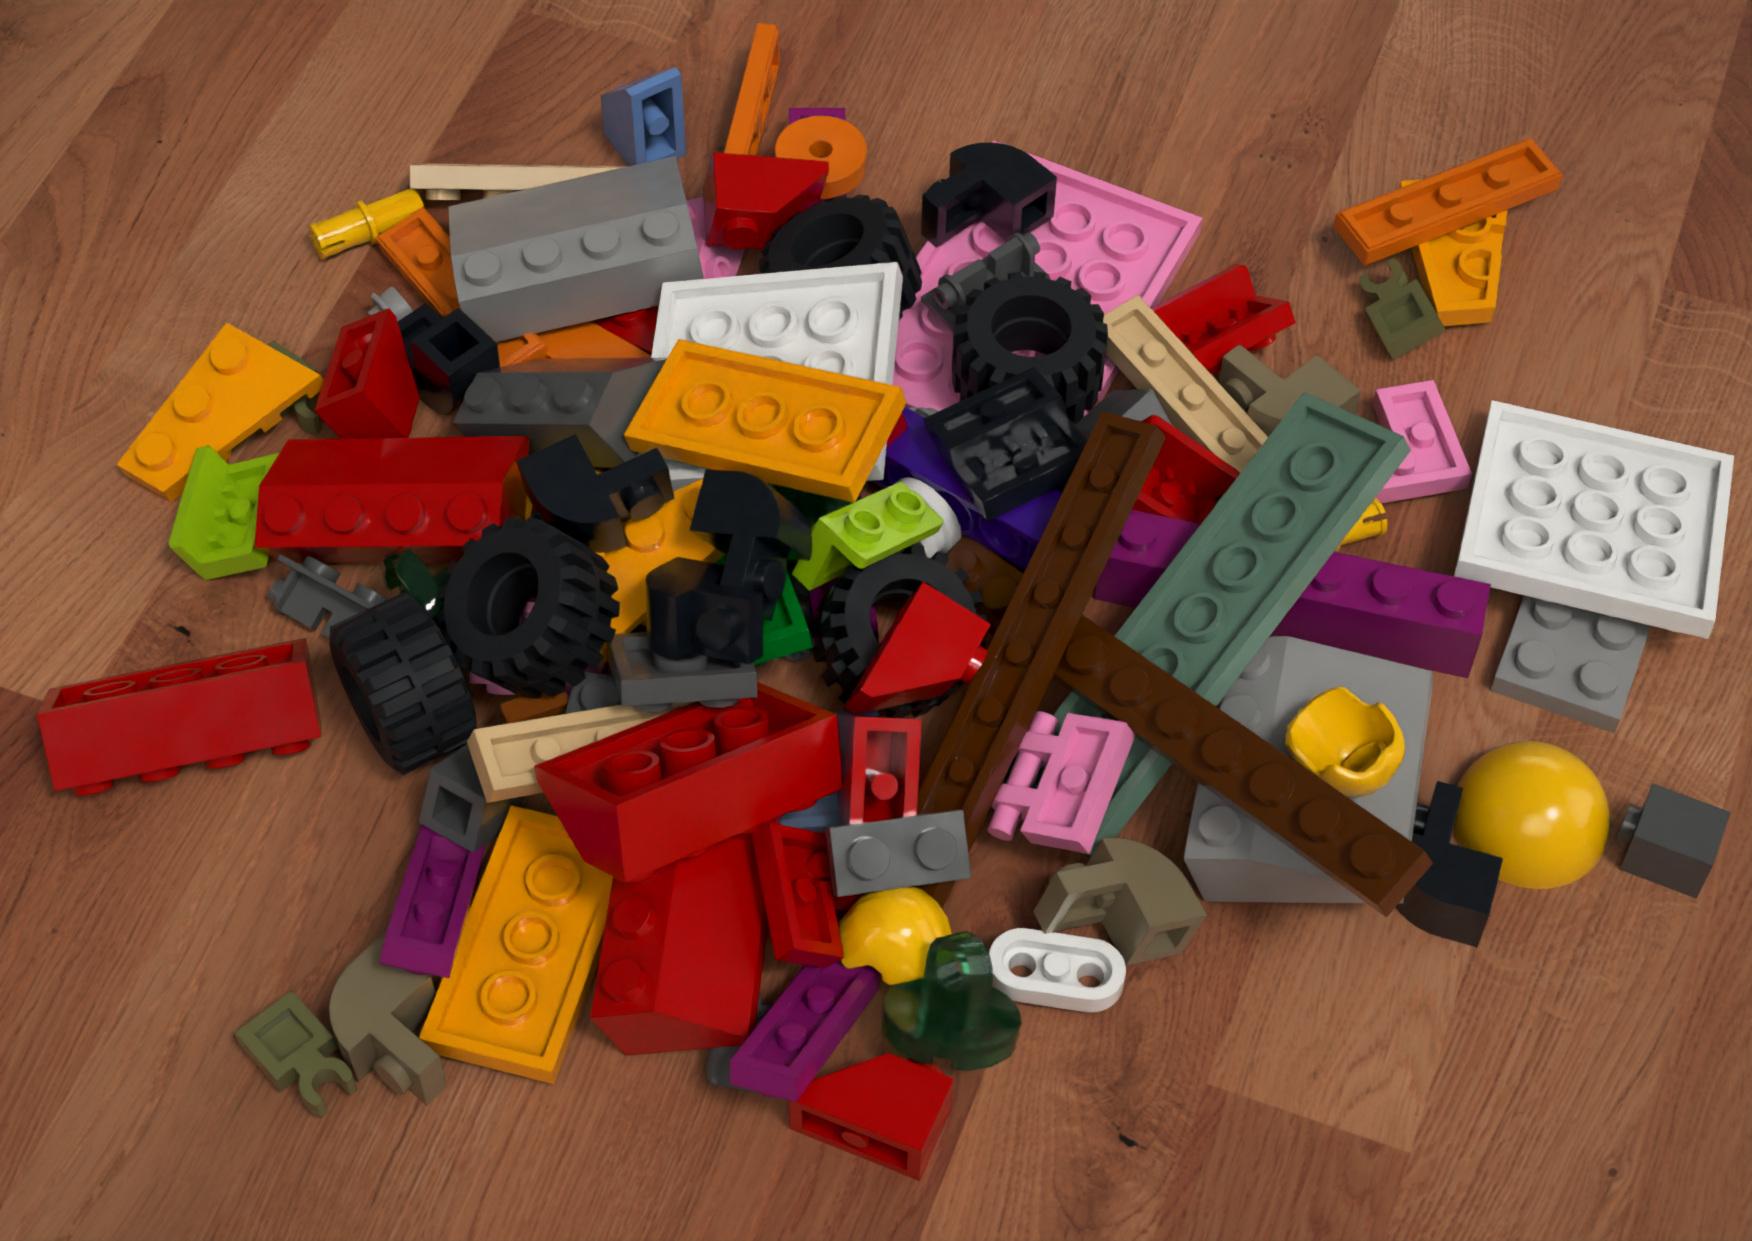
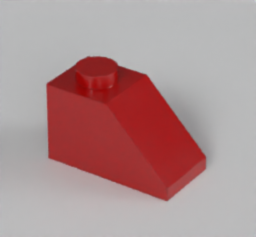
[703,152,829,249]
[314,308,420,439]
[844,582,991,715]
[837,714,922,825]
[789,1053,954,1181]

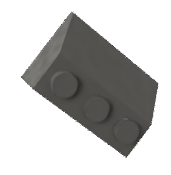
[452,358,667,468]

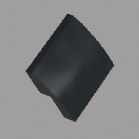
[923,367,1088,522]

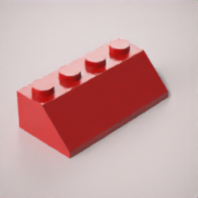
[254,436,530,563]
[37,638,322,796]
[534,682,843,883]
[590,815,782,1056]

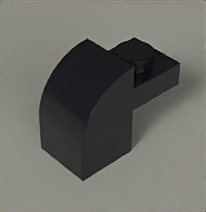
[921,143,1057,248]
[398,303,500,414]
[516,434,675,553]
[689,469,812,621]
[646,557,763,664]
[1396,781,1503,947]

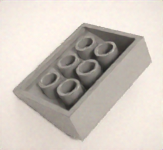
[448,156,704,342]
[1184,636,1434,903]

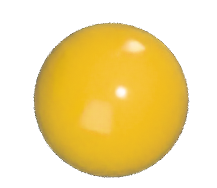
[1453,741,1610,889]

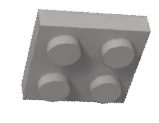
[1490,595,1651,733]

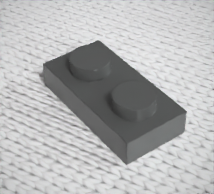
[824,809,972,897]

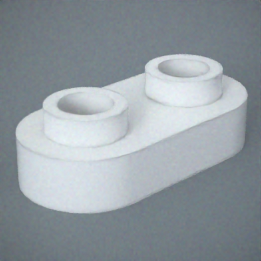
[987,928,1126,1012]

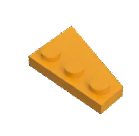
[116,322,324,502]

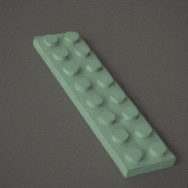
[1002,392,1411,858]

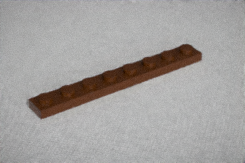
[913,411,1166,908]

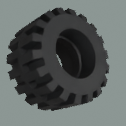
[759,195,922,320]
[952,271,1108,425]
[437,517,620,698]
[811,544,988,718]
[330,592,477,775]

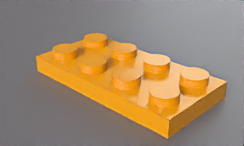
[623,339,907,503]
[419,805,613,1085]

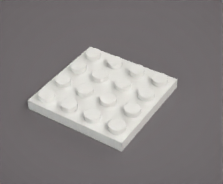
[636,262,903,492]
[1454,400,1734,639]

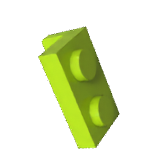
[169,445,279,581]
[792,481,944,591]

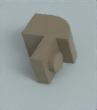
[1218,344,1361,437]
[1033,838,1207,966]
[329,934,447,1105]

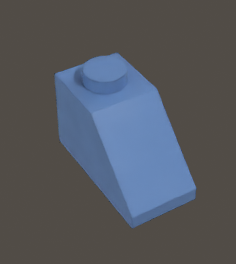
[600,67,686,166]

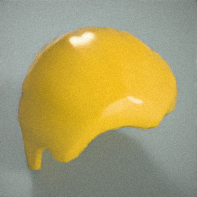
[1285,686,1405,798]
[838,886,953,985]

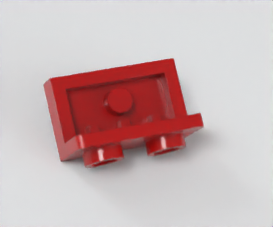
[1151,264,1296,374]
[1132,415,1240,524]

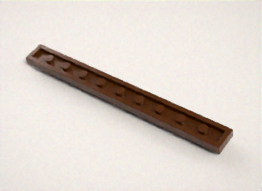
[945,535,1433,917]

